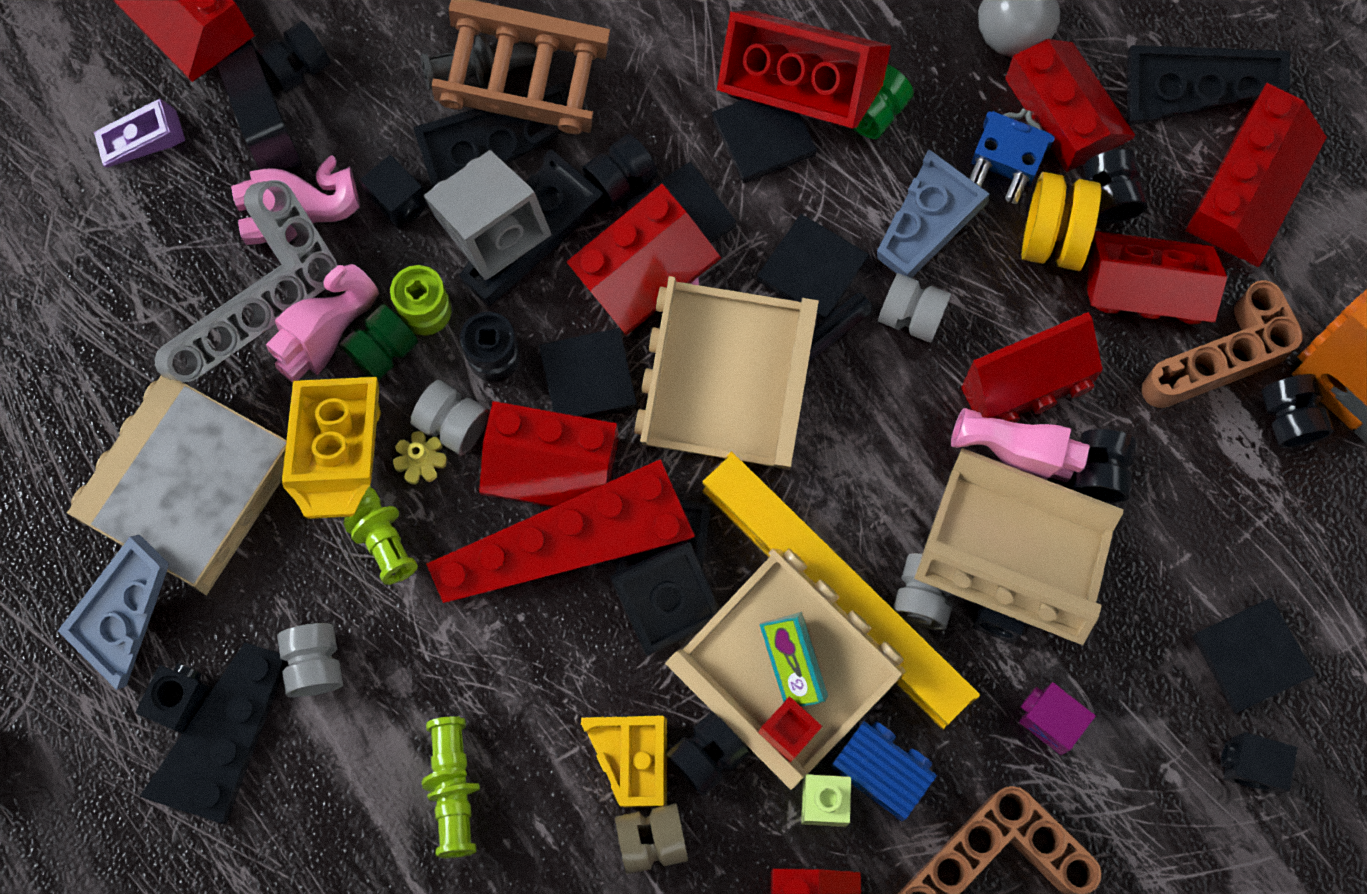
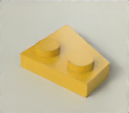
[581,716,667,808]

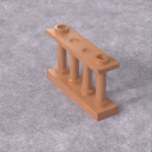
[432,0,610,134]

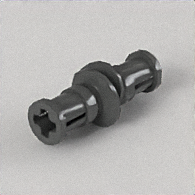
[420,35,538,90]

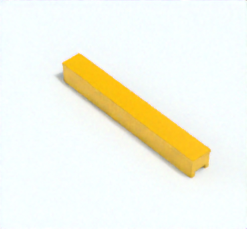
[702,451,980,730]

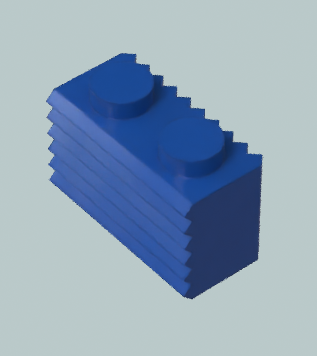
[830,721,937,822]

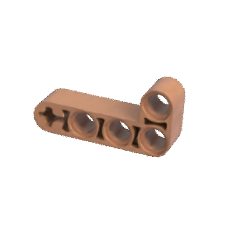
[1141,280,1303,408]

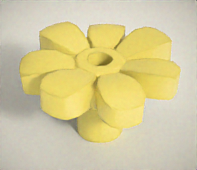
[393,431,447,485]

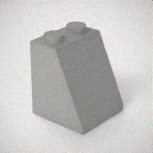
[424,150,552,281]

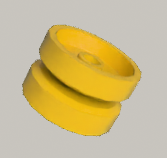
[1021,172,1101,271]

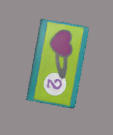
[759,612,828,706]

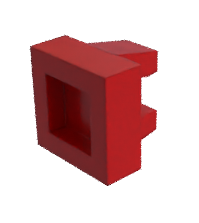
[758,696,823,762]

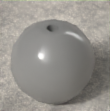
[978,0,1060,58]

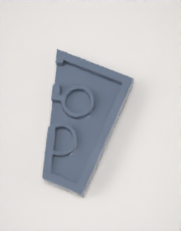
[877,149,989,278]
[58,534,169,690]

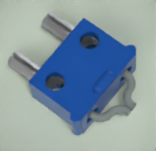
[970,109,1055,204]

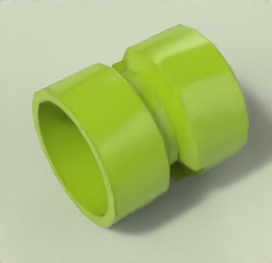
[390,265,452,336]

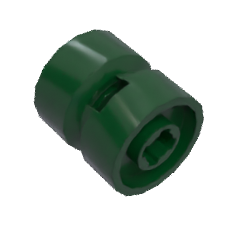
[339,304,419,381]

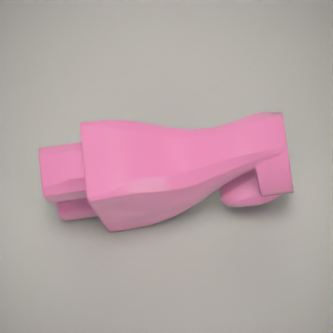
[231,155,360,248]
[266,264,379,382]
[951,408,1090,483]

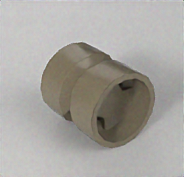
[615,803,688,875]

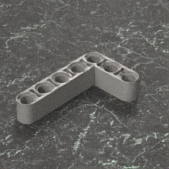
[155,180,338,382]

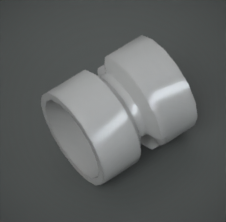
[877,273,952,343]
[410,380,490,456]
[893,553,954,630]
[277,623,343,697]

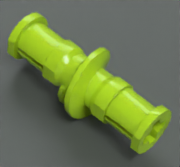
[343,485,418,585]
[421,717,480,858]

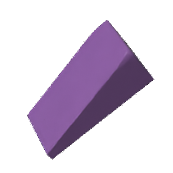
[94,99,185,167]

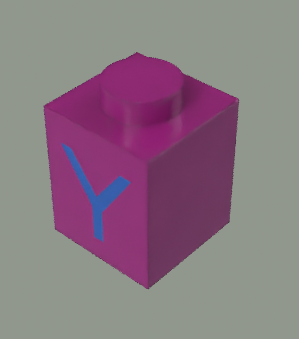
[1019,682,1096,755]

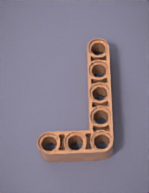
[898,786,1102,894]

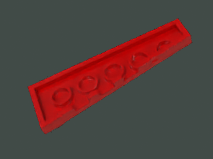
[426,459,695,603]

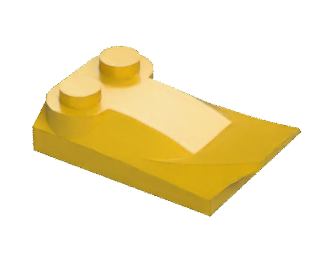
[282,377,381,519]

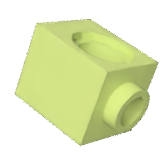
[801,775,851,827]

